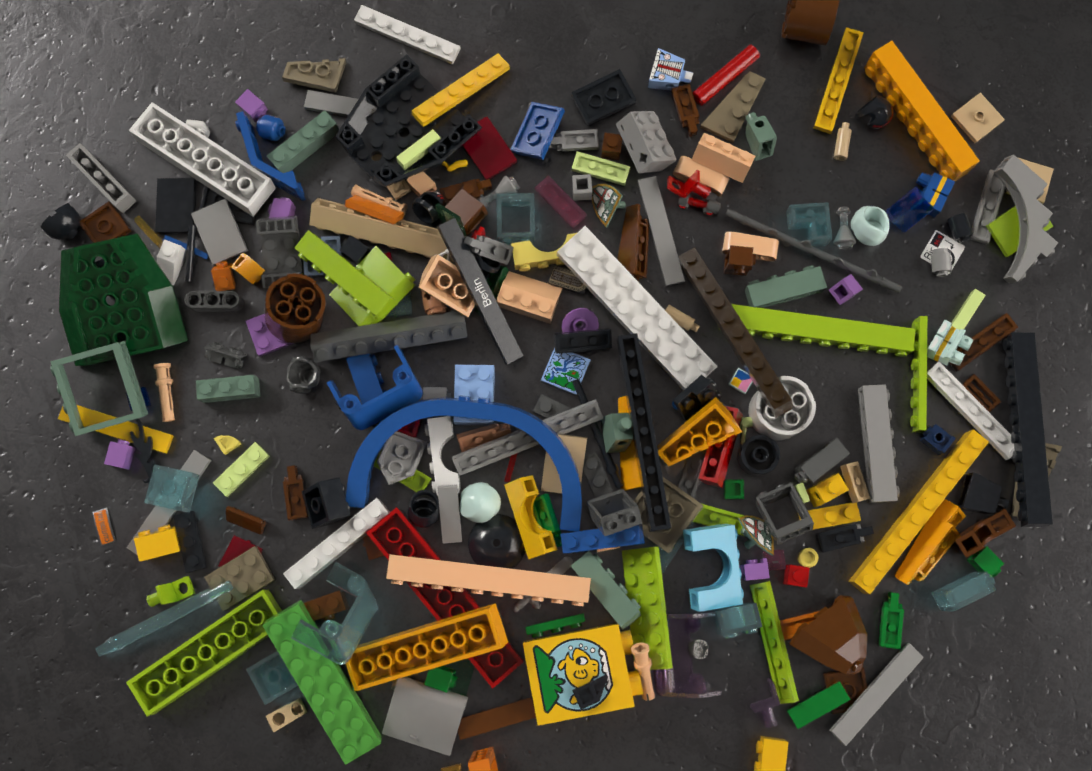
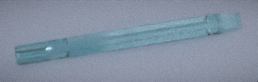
[95,580,233,657]

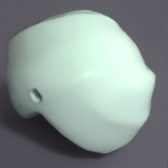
[851,206,889,246]
[459,482,501,523]

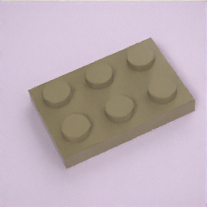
[204,546,276,611]

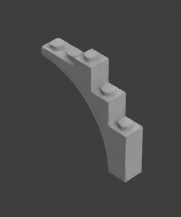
[993,154,1058,283]

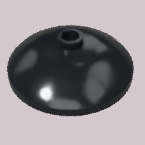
[468,514,526,569]

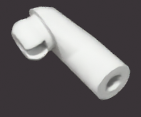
[186,119,210,138]

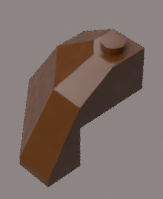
[789,595,867,674]

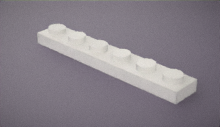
[354,5,460,65]
[927,362,1014,460]

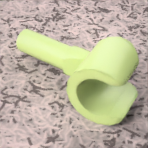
[740,417,753,444]

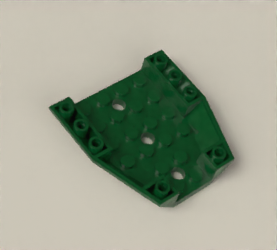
[59,233,188,366]

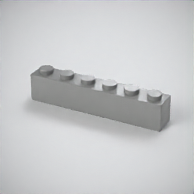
[858,384,900,503]

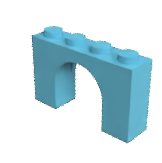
[683,524,744,612]

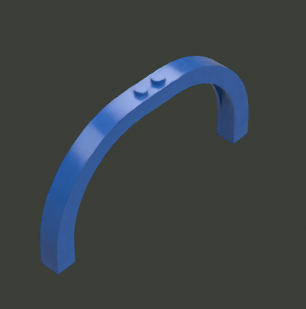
[346,395,582,531]

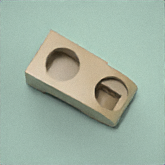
[266,698,307,732]

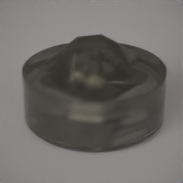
[688,639,709,660]

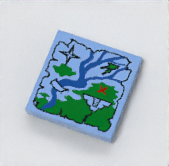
[541,348,591,395]

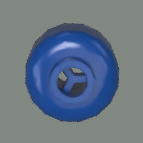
[256,115,285,141]

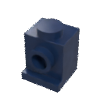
[920,424,956,455]

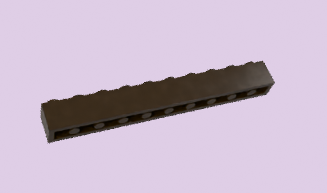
[678,247,793,418]

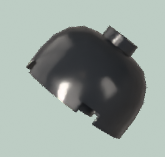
[41,203,81,240]

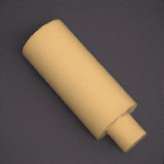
[834,122,852,161]
[665,305,700,332]

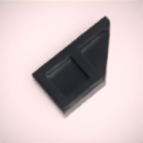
[572,674,608,710]

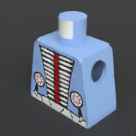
[648,48,693,90]

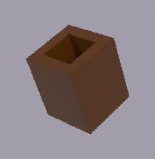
[601,133,622,160]

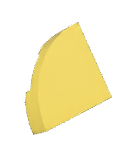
[214,435,241,455]

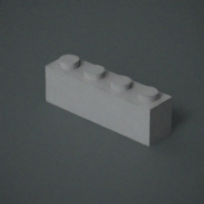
[66,143,137,213]

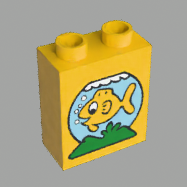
[523,623,643,726]

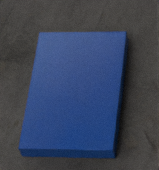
[510,102,565,160]

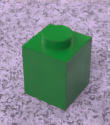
[967,546,1004,578]
[424,666,457,693]

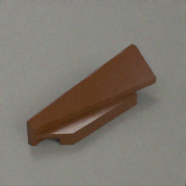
[617,204,649,282]

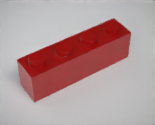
[698,406,743,488]

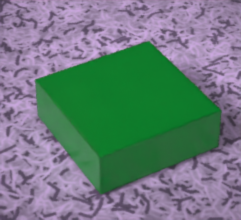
[724,479,744,499]

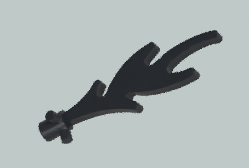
[130,418,158,488]

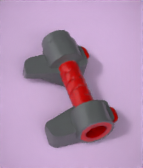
[678,192,721,216]

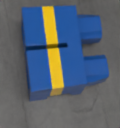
[908,172,955,218]

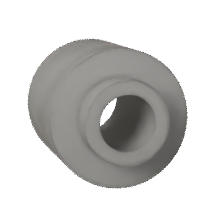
[931,248,952,277]

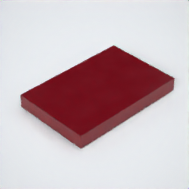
[462,116,517,180]

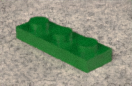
[525,613,585,638]

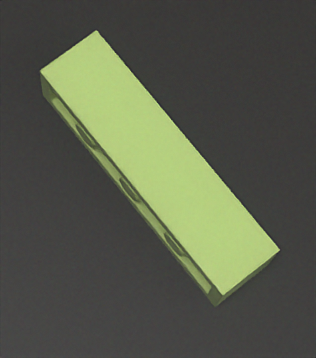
[396,130,441,170]
[951,289,986,330]

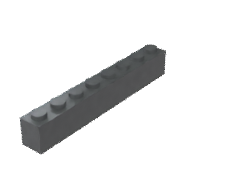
[311,311,467,362]

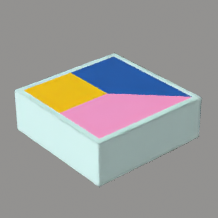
[728,368,753,394]

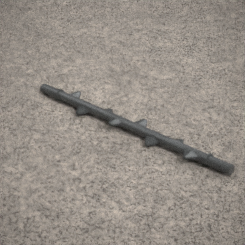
[725,209,902,293]

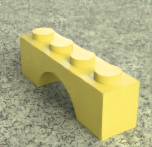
[511,233,577,272]

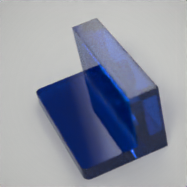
[886,186,934,232]

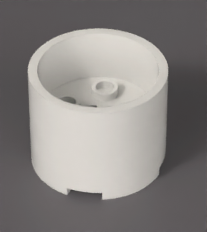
[748,376,816,441]

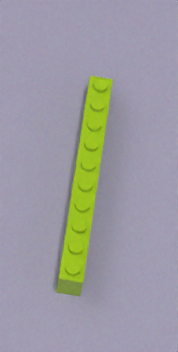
[719,304,916,357]

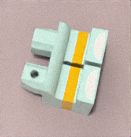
[927,320,973,366]

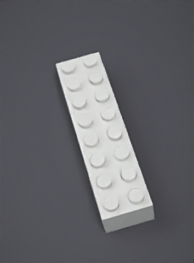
[129,102,276,217]

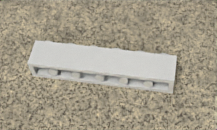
[283,498,390,589]

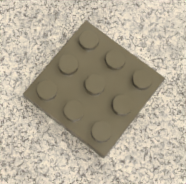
[634,476,704,554]

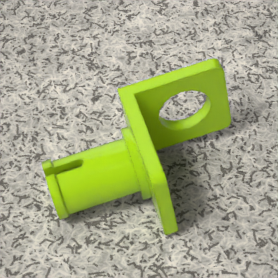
[146,576,195,607]

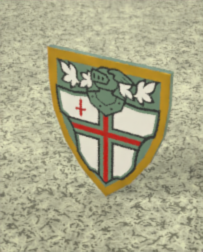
[592,184,626,227]
[738,516,774,556]

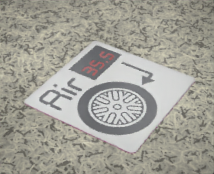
[920,230,965,274]

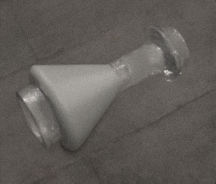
[478,176,520,208]
[833,207,856,250]

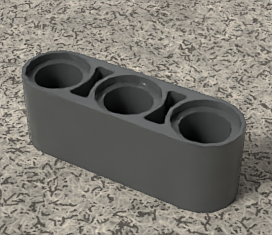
[184,291,244,312]

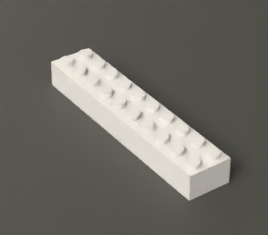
[557,226,718,390]

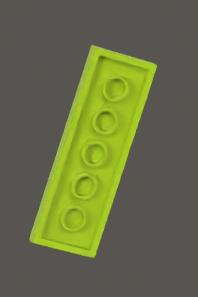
[622,546,673,670]

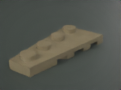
[700,71,766,143]

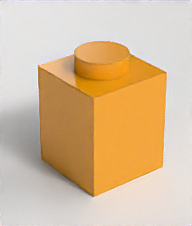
[231,253,265,284]

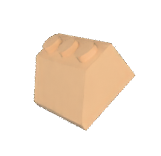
[692,133,755,183]
[419,254,475,317]
[496,271,563,324]

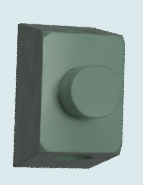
[745,112,777,161]
[601,413,633,453]

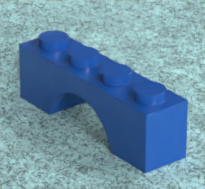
[561,524,645,554]

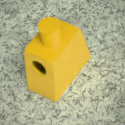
[806,473,849,508]

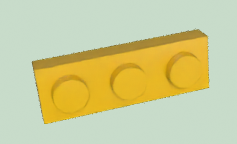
[798,502,861,530]

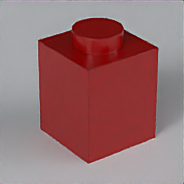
[783,565,810,588]

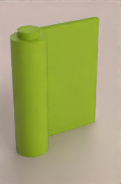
[329,246,416,326]

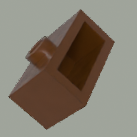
[724,245,756,276]
[303,590,350,622]

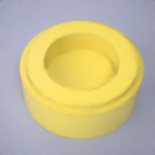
[798,548,819,568]

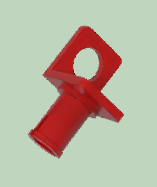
[667,170,711,199]

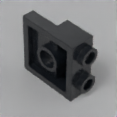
[673,374,722,422]

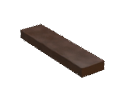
[949,313,1019,372]
[458,697,536,740]

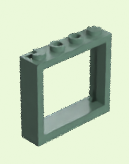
[50,341,148,436]

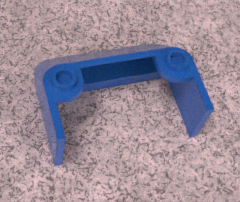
[327,345,423,430]

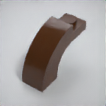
[955,509,1016,558]

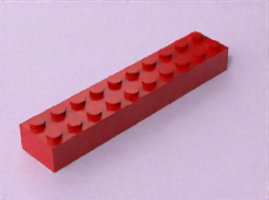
[366,507,524,688]

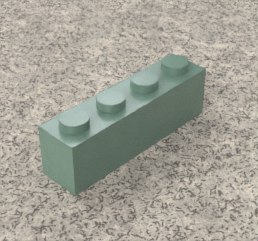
[267,110,339,173]
[744,265,827,308]
[571,551,641,630]

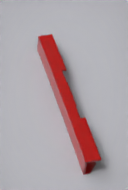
[504,453,518,483]

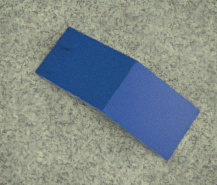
[235,111,306,201]

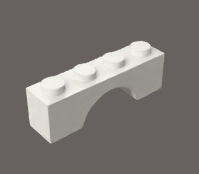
[425,416,461,496]

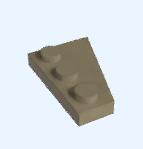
[282,58,346,93]

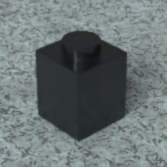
[340,236,370,265]

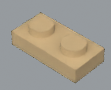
[840,461,870,504]

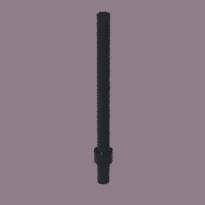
[572,379,623,488]

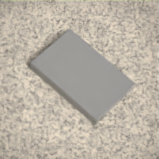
[191,199,248,266]

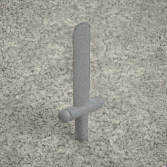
[512,556,573,612]

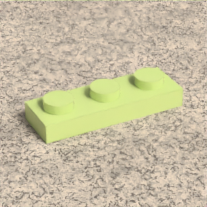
[572,151,630,186]
[213,442,270,497]

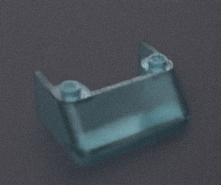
[291,562,378,664]

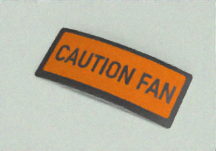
[93,508,116,546]

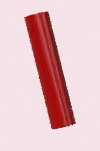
[692,44,760,106]

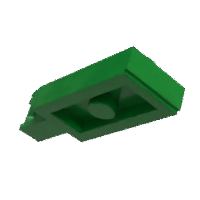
[533,493,562,548]
[879,592,904,649]

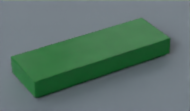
[787,681,851,729]

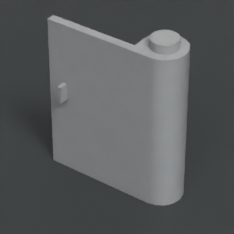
[382,677,468,756]

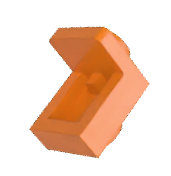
[211,261,236,291]

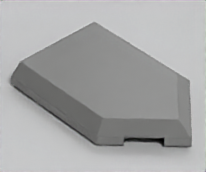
[377,431,427,485]

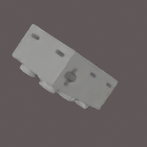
[616,111,677,173]

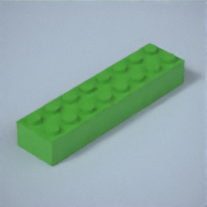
[262,600,382,765]

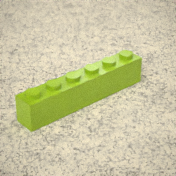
[294,230,397,319]

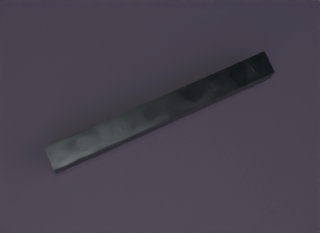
[1003,332,1053,527]
[617,333,671,532]

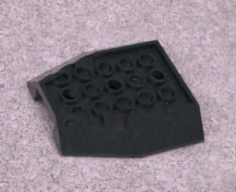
[336,54,482,187]

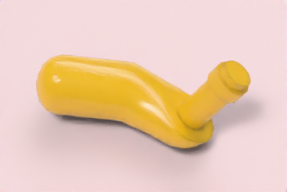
[442,159,468,172]

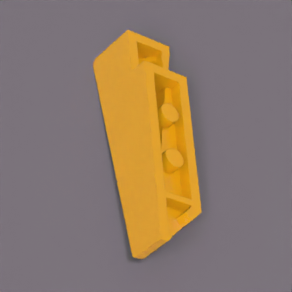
[618,396,642,491]
[895,499,966,585]

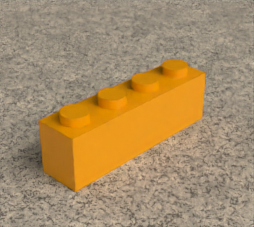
[657,397,742,466]

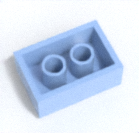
[453,365,495,426]

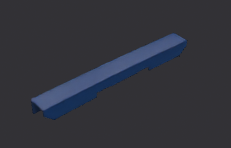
[163,235,209,260]

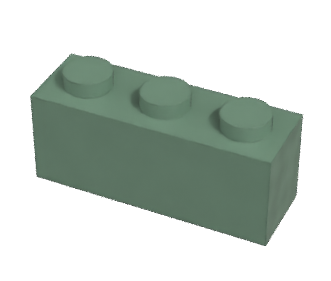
[196,375,260,403]

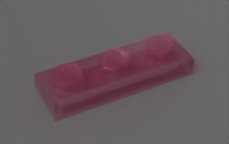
[535,175,587,229]

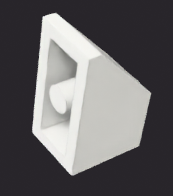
[157,240,187,286]

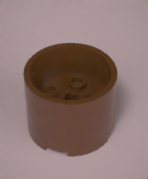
[781,0,839,46]
[264,273,325,343]

